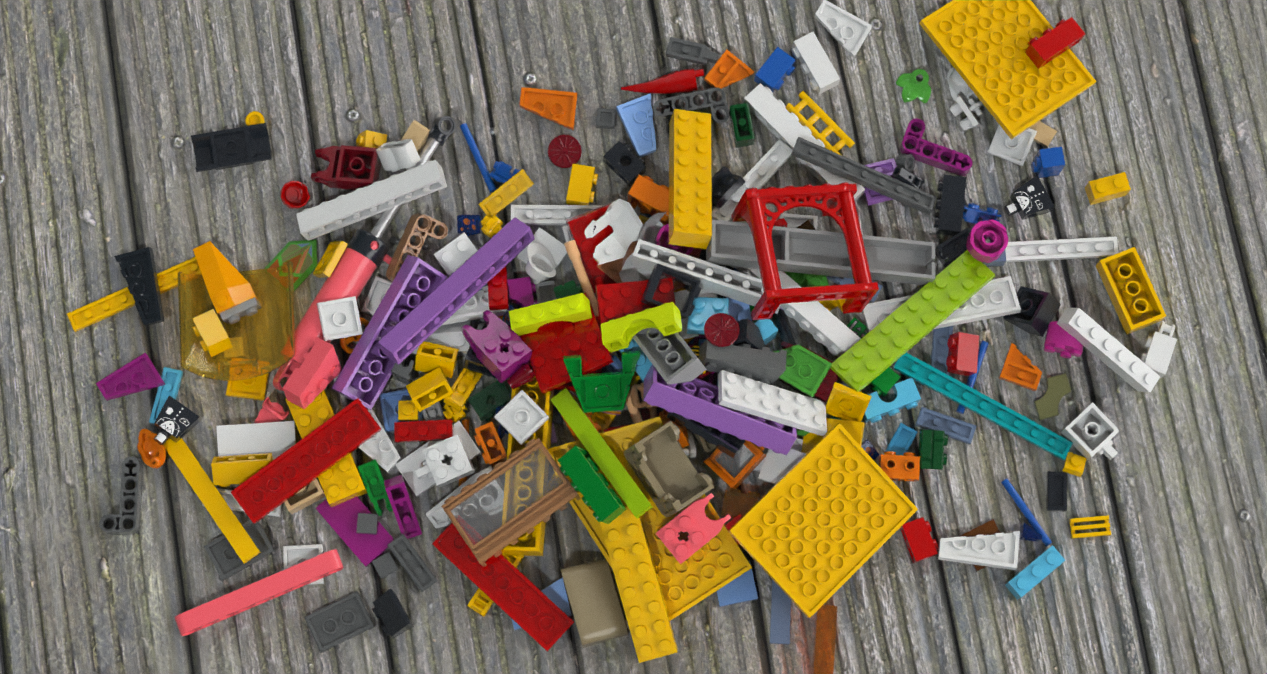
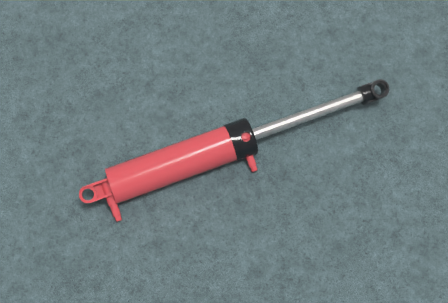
[273,116,456,391]

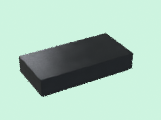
[1046,471,1067,512]

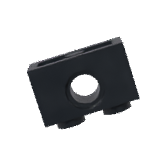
[603,141,646,187]

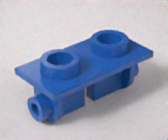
[489,161,530,183]
[962,203,1002,224]

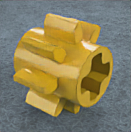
[481,215,503,238]
[443,404,467,423]

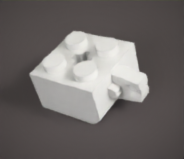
[1061,402,1119,460]
[415,434,475,487]

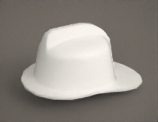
[947,67,979,107]
[525,242,556,284]

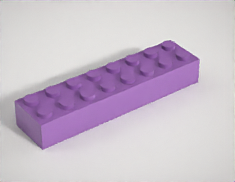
[332,255,447,410]
[643,364,797,455]

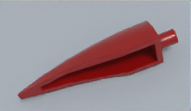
[621,68,704,94]

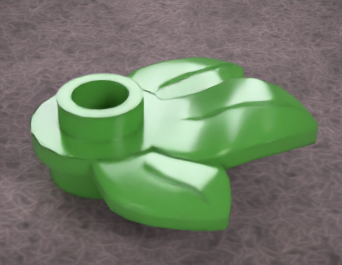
[896,69,931,104]

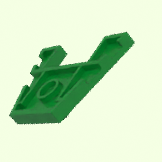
[563,351,640,413]

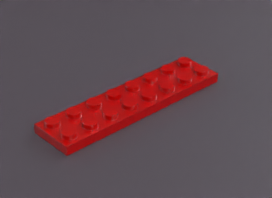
[231,398,382,524]
[432,515,574,652]

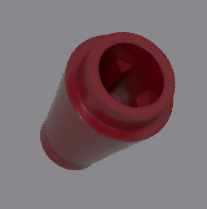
[507,363,537,390]

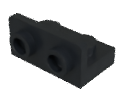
[712,166,745,208]

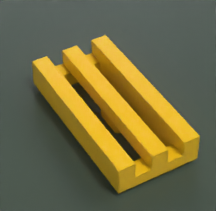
[1069,515,1111,539]

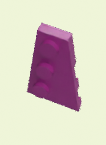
[96,352,166,401]

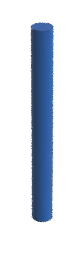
[460,123,497,193]
[956,341,989,414]
[1001,478,1052,547]

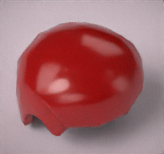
[280,180,310,209]

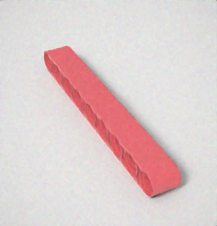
[174,549,344,636]

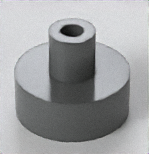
[895,154,915,172]

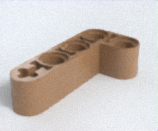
[386,213,448,282]

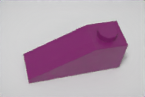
[384,475,422,539]

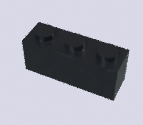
[933,175,967,236]

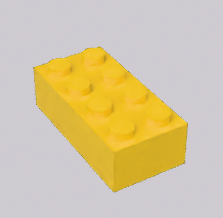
[1096,247,1166,335]

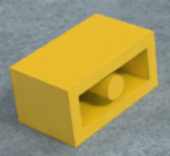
[566,164,598,205]
[1085,172,1131,205]
[192,309,232,357]
[414,341,459,378]
[406,367,454,412]

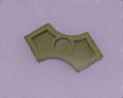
[1034,373,1071,421]

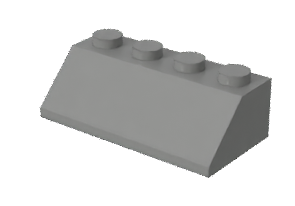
[633,328,707,384]

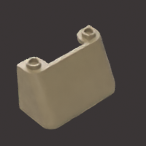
[624,421,714,517]
[560,559,630,648]

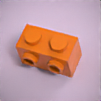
[474,421,507,467]
[879,451,920,482]

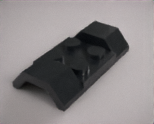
[191,123,272,172]
[667,412,746,459]

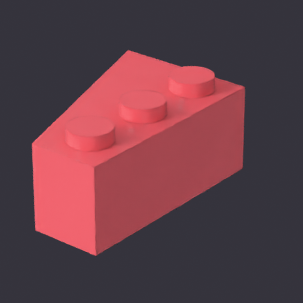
[283,337,342,409]

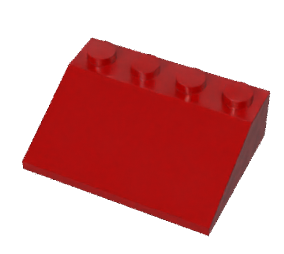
[565,203,616,293]

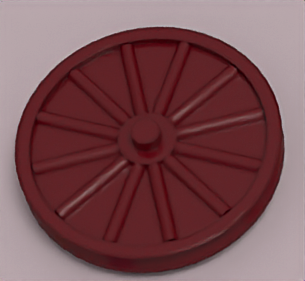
[548,135,582,168]
[704,313,739,347]

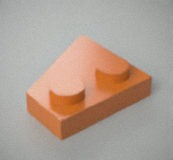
[703,49,755,89]
[999,343,1042,391]

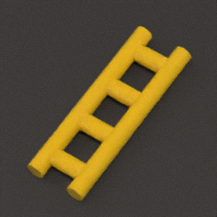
[786,91,855,155]

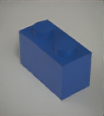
[754,47,796,93]
[1031,147,1065,178]

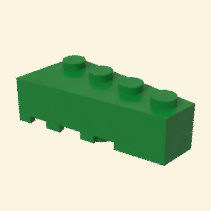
[558,445,627,524]

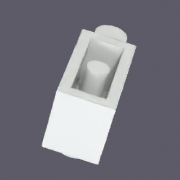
[1140,321,1177,378]

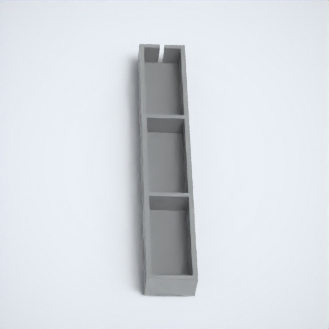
[706,220,935,285]

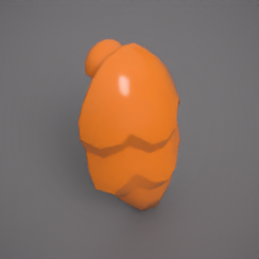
[137,428,166,469]

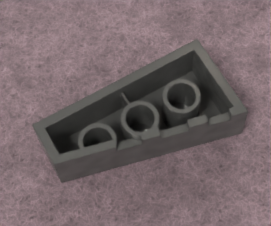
[699,339,787,385]

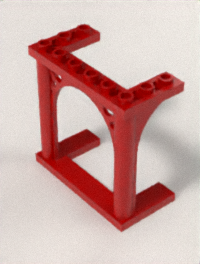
[731,182,879,320]

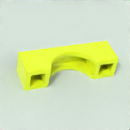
[509,293,592,336]
[601,302,682,353]

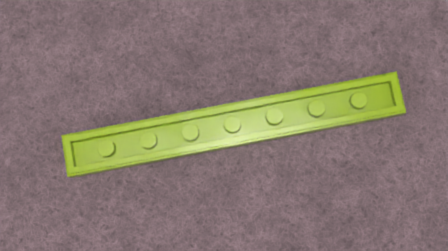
[550,388,653,519]

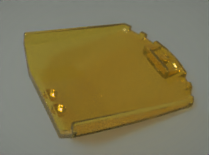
[178,261,295,381]

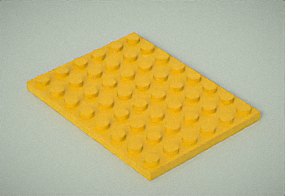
[919,0,1097,140]
[728,423,918,618]
[569,461,752,621]

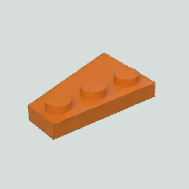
[519,87,578,131]

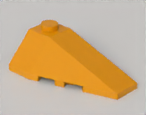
[193,241,257,315]

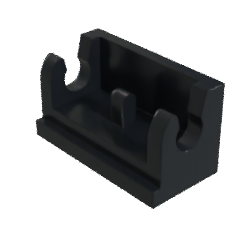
[935,227,971,267]

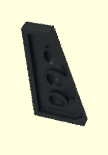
[114,247,164,326]

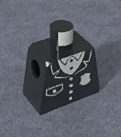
[1005,175,1054,220]
[154,396,200,446]

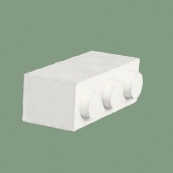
[791,32,840,94]

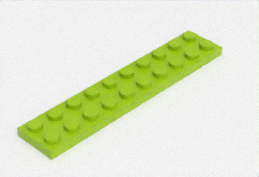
[830,250,995,392]

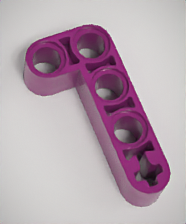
[900,118,973,176]

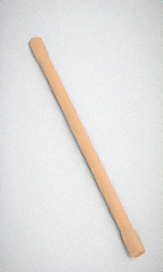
[564,240,643,423]

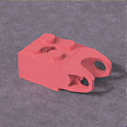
[656,493,731,564]

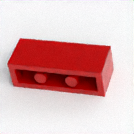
[1025,17,1086,69]

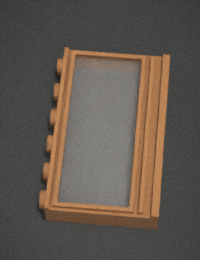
[441,438,581,567]

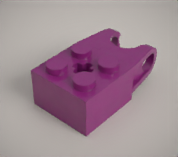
[461,310,532,383]

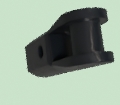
[892,165,925,190]

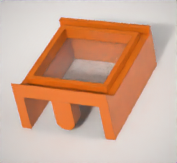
[703,440,766,490]

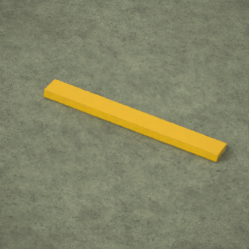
[67,257,202,332]
[164,438,261,564]

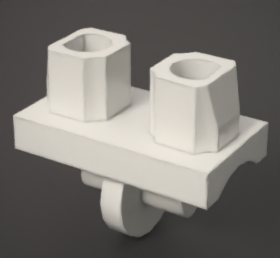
[949,96,983,131]

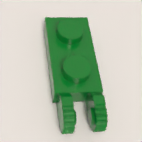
[358,459,393,517]

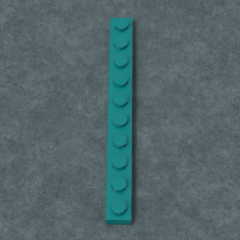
[893,352,1073,460]

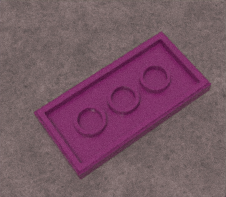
[316,497,394,567]

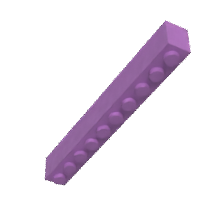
[378,217,535,365]

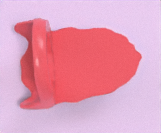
[254,397,289,423]

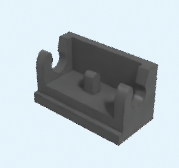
[391,359,417,385]

